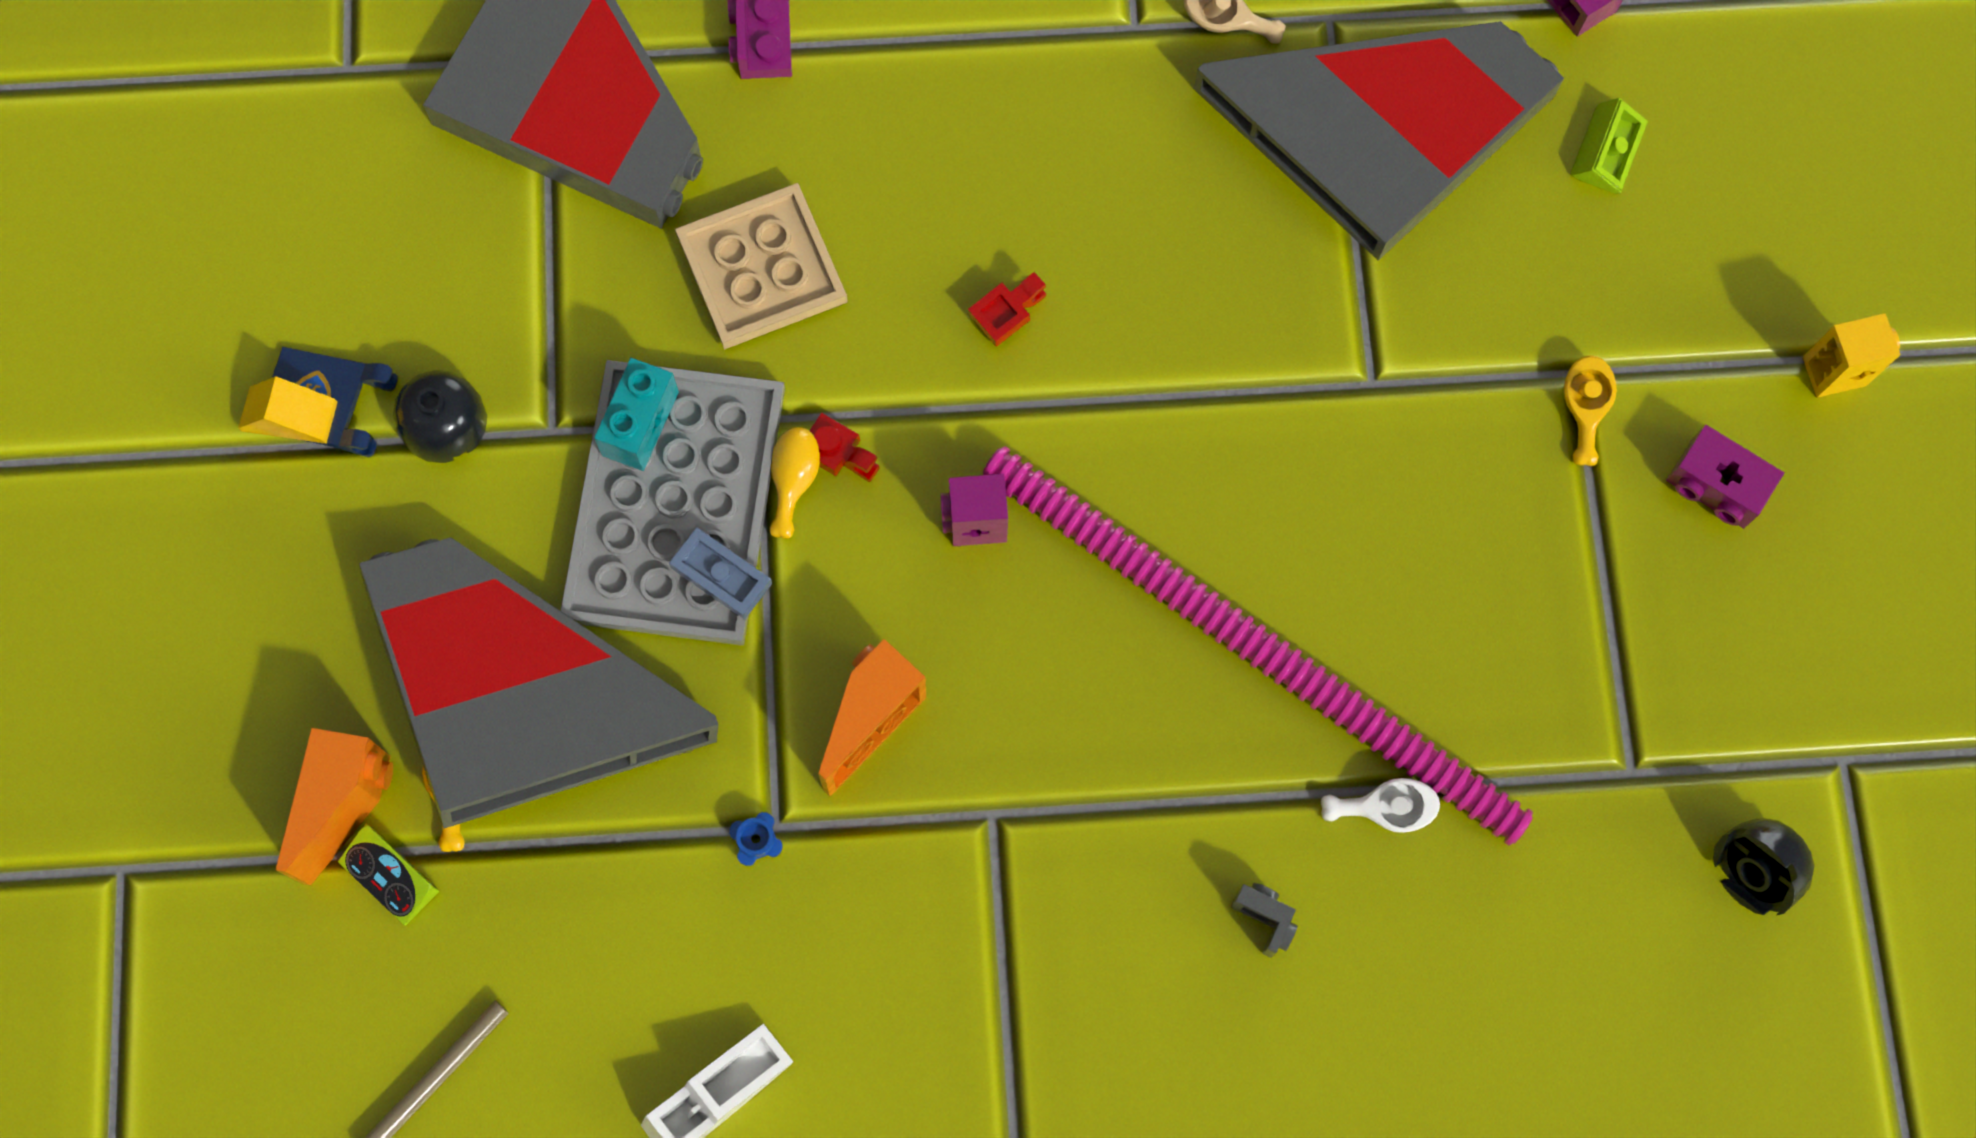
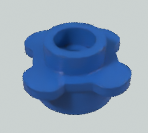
[729,812,783,866]

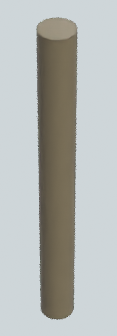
[365,1000,509,1138]

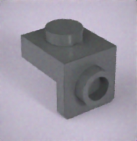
[1230,883,1298,958]

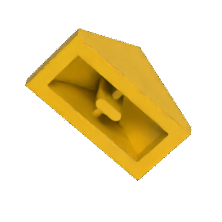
[238,376,338,444]

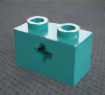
[594,357,679,471]

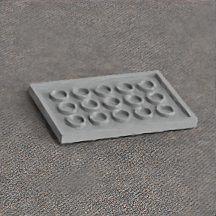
[561,360,785,645]

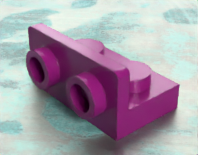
[728,0,792,79]

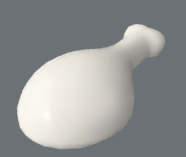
[1321,778,1440,833]

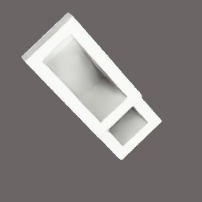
[641,1024,793,1138]

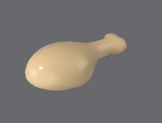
[1184,0,1286,44]

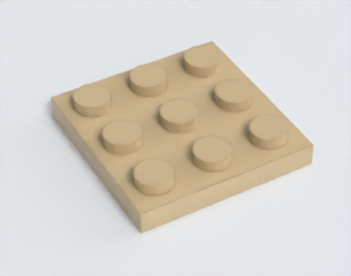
[675,183,848,350]

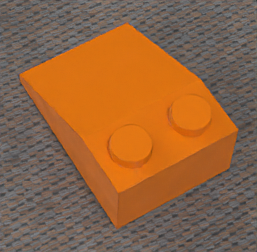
[818,639,926,796]
[275,728,393,885]

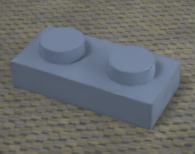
[669,527,772,620]

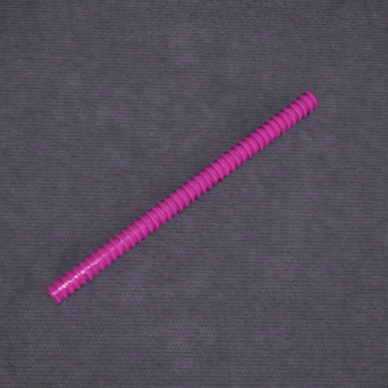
[983,446,1533,846]

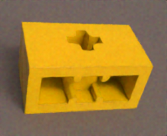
[1802,313,1901,398]

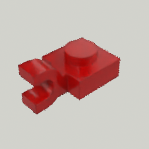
[968,272,1046,347]
[809,413,880,482]

